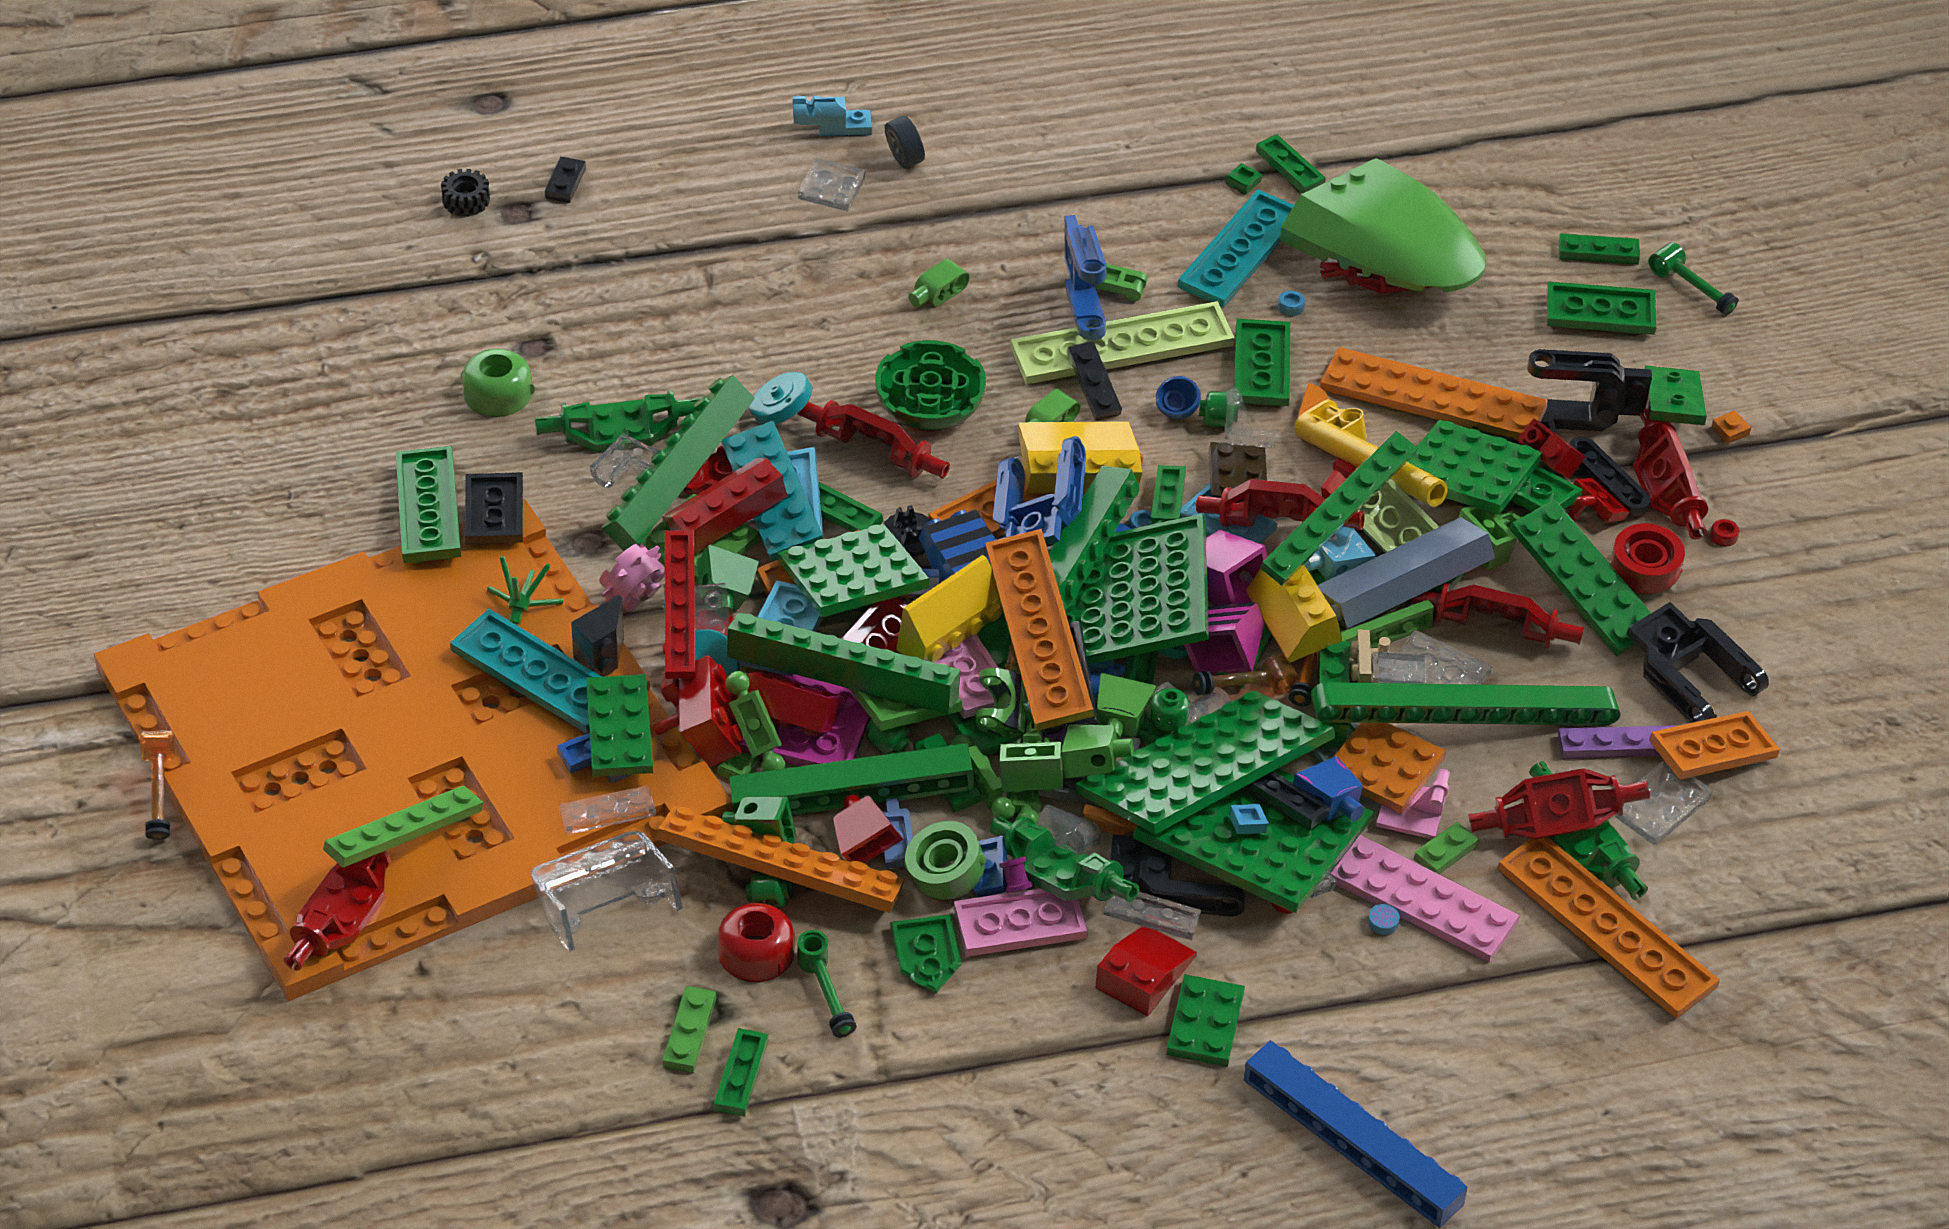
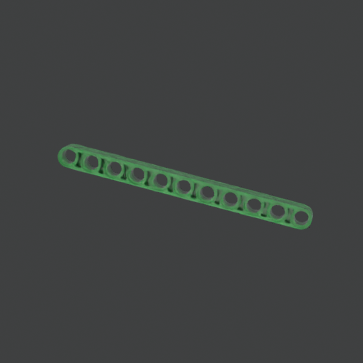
[1311,682,1621,726]

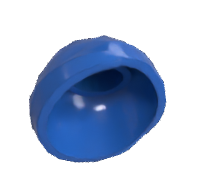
[1156,376,1201,419]

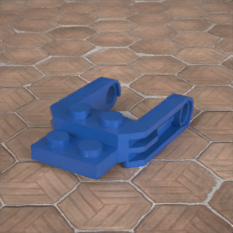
[1064,215,1106,340]
[993,436,1086,546]

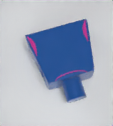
[1293,756,1364,821]

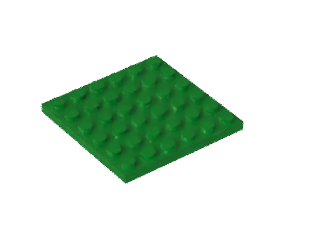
[1047,514,1209,664]
[1133,768,1374,913]

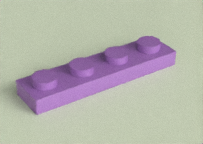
[1558,725,1676,759]

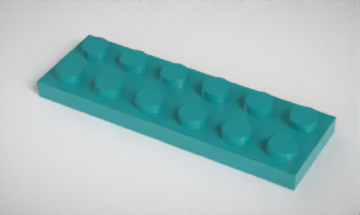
[1177,189,1294,308]
[721,421,824,562]
[450,608,602,734]

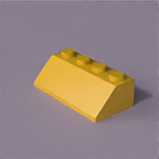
[896,555,1003,662]
[1246,565,1343,663]

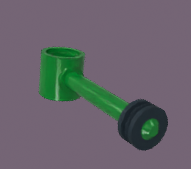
[1648,242,1739,316]
[797,930,857,1038]

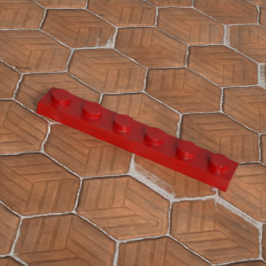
[665,530,695,679]

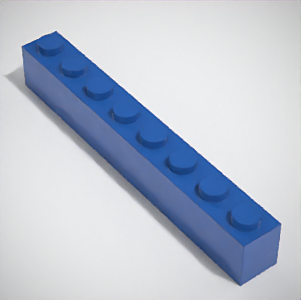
[1243,1040,1468,1228]

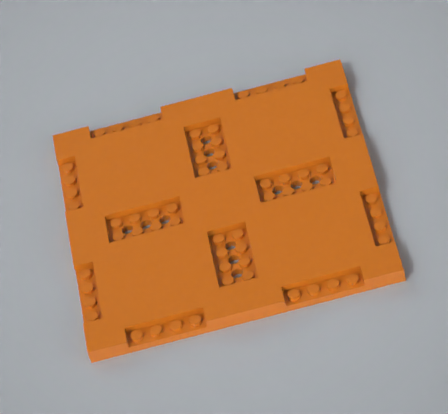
[94,496,733,1002]

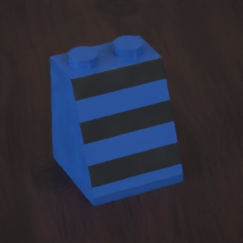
[919,509,996,584]

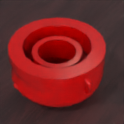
[1611,523,1685,594]
[717,903,795,982]

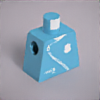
[1304,527,1375,580]

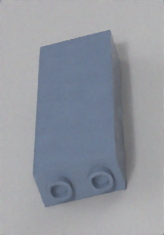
[1317,517,1495,629]

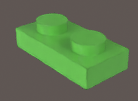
[1414,822,1479,874]

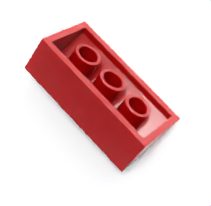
[662,458,787,554]

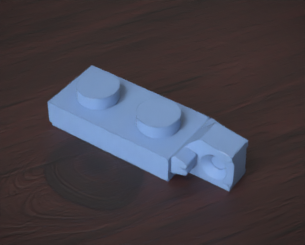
[882,798,913,869]

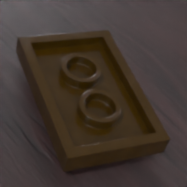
[1209,442,1267,503]

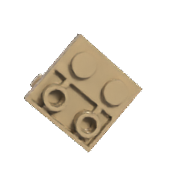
[1349,629,1391,683]

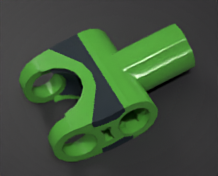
[975,668,1047,739]

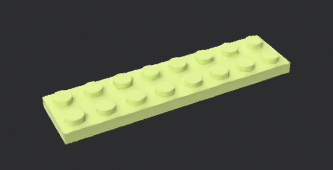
[1010,301,1235,384]

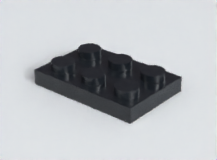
[465,472,523,544]

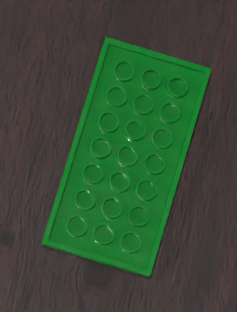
[1075,691,1335,834]

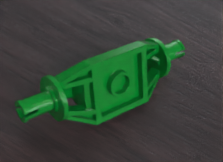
[535,390,701,453]
[1529,761,1648,900]
[990,816,1139,903]

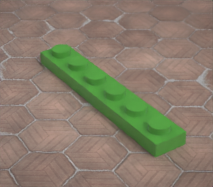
[323,785,484,867]

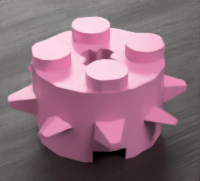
[599,543,665,612]

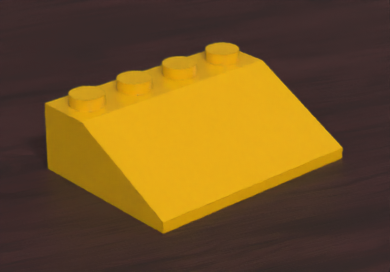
[1018,422,1142,494]

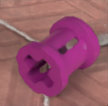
[999,856,1032,893]

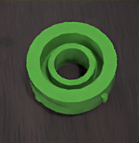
[461,348,535,417]
[904,821,986,900]

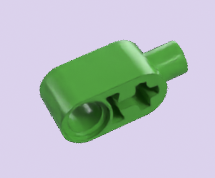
[908,259,970,308]
[1025,389,1081,423]

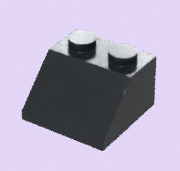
[571,595,624,677]

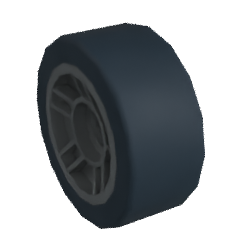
[885,115,925,169]

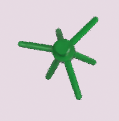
[487,556,564,624]

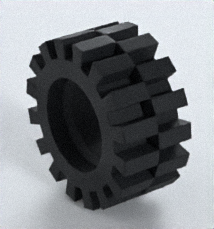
[441,169,490,216]

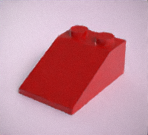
[1095,924,1197,1017]

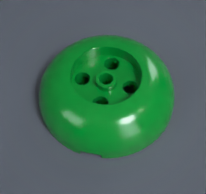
[875,340,986,430]

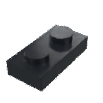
[545,156,586,203]

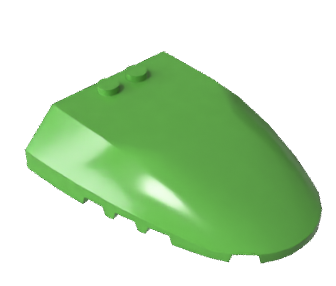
[1280,158,1486,293]

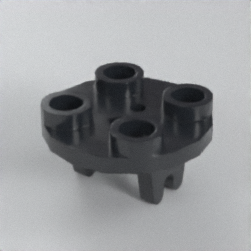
[883,505,931,556]

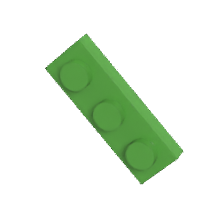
[663,986,716,1073]

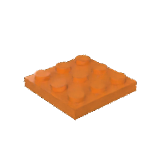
[1334,723,1446,814]

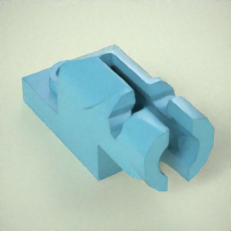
[792,96,872,136]

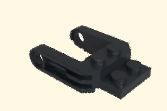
[1527,349,1652,431]
[1626,602,1769,723]
[1110,834,1245,917]

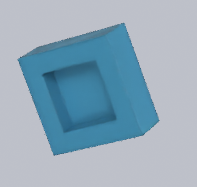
[1229,804,1268,834]

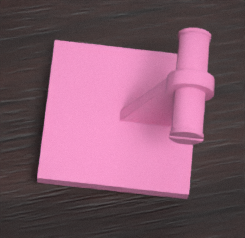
[1376,769,1450,839]

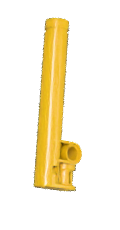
[1294,399,1448,507]

